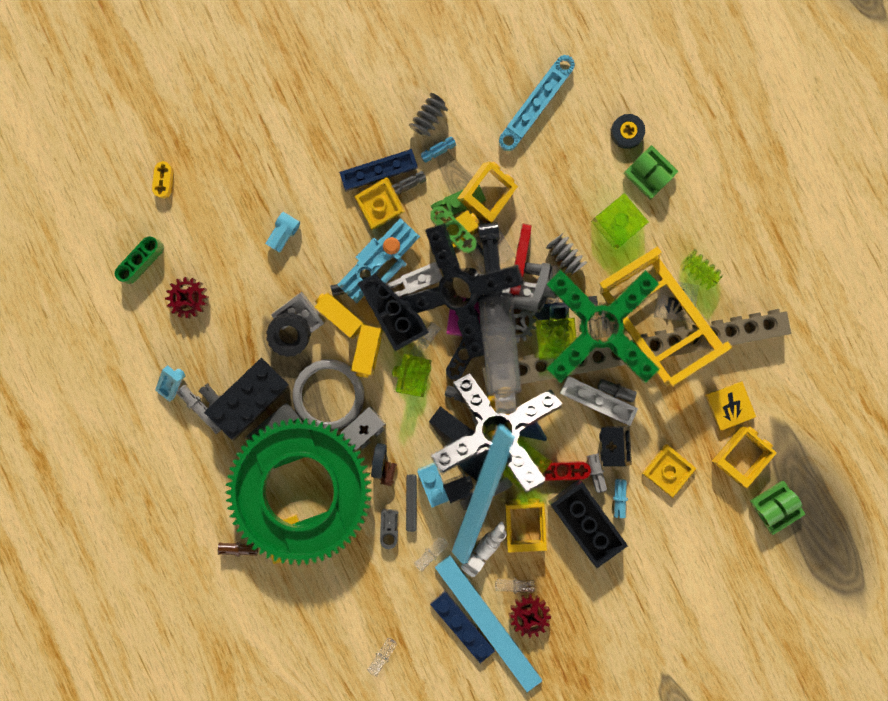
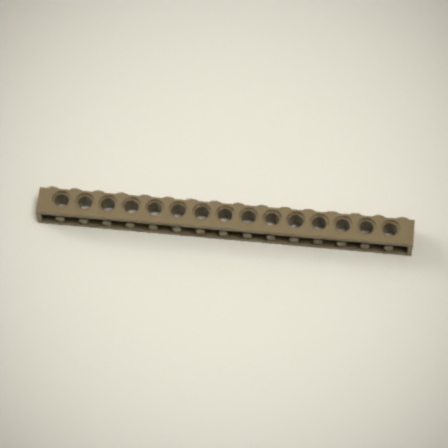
[482,309,791,391]

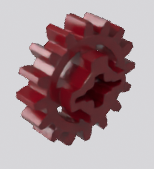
[165,277,209,319]
[509,594,551,638]

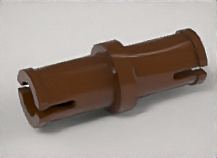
[218,541,259,557]

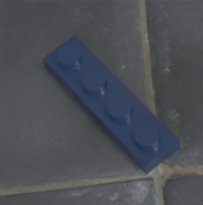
[339,149,418,191]
[430,590,495,664]

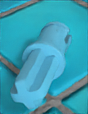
[613,479,628,518]

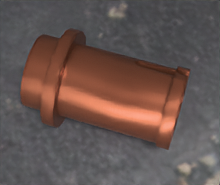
[379,461,397,486]

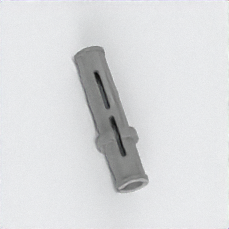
[176,385,221,434]

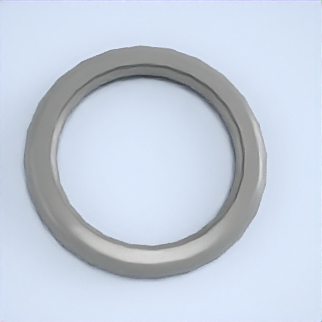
[292,359,364,431]

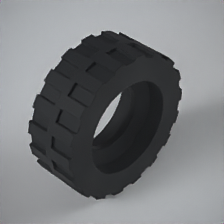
[266,312,311,357]

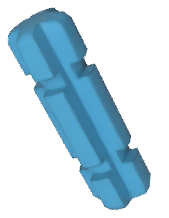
[421,137,456,163]

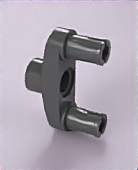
[513,262,557,313]

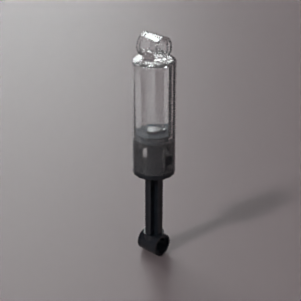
[478,222,521,414]

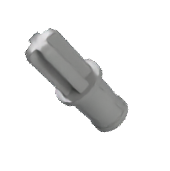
[586,453,607,493]

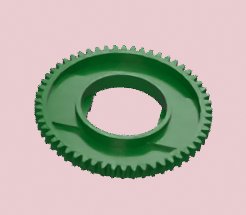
[225,418,372,565]

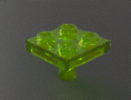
[535,317,577,360]
[392,354,432,397]

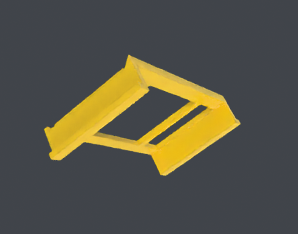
[599,246,733,387]

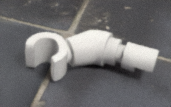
[461,522,506,577]

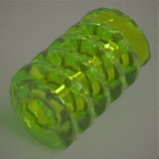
[680,249,724,291]

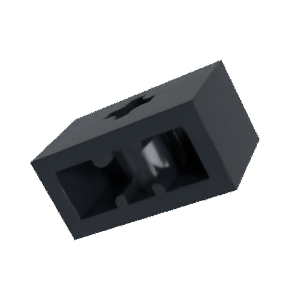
[599,426,632,467]
[443,473,474,504]

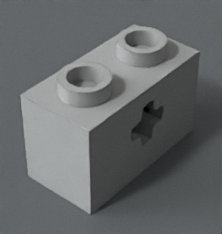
[341,406,386,450]

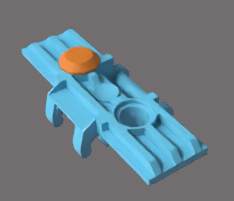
[337,218,420,303]

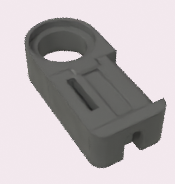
[380,509,399,549]

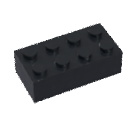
[204,357,289,441]
[548,480,628,569]

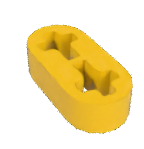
[152,161,174,199]

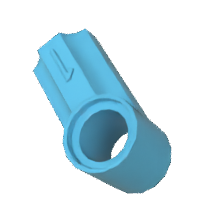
[265,212,300,253]

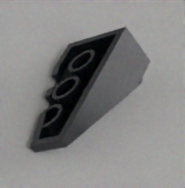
[358,274,429,352]
[429,406,487,481]

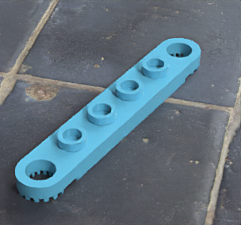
[499,55,575,151]

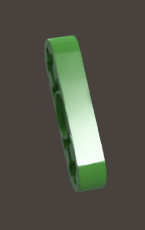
[430,206,476,253]

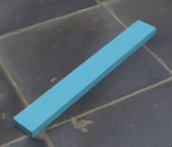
[452,426,516,564]
[435,555,542,692]

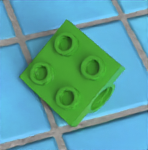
[623,145,679,200]
[750,481,806,535]

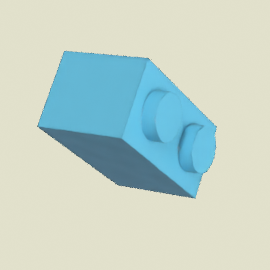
[417,463,449,508]

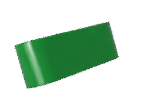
[114,236,164,284]

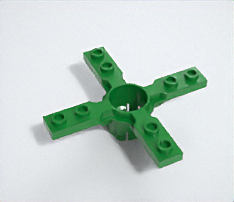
[546,270,660,383]

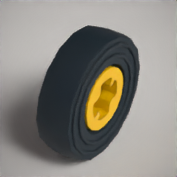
[611,114,645,149]
[371,443,387,479]

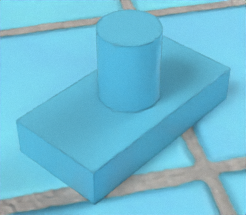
[155,365,185,402]

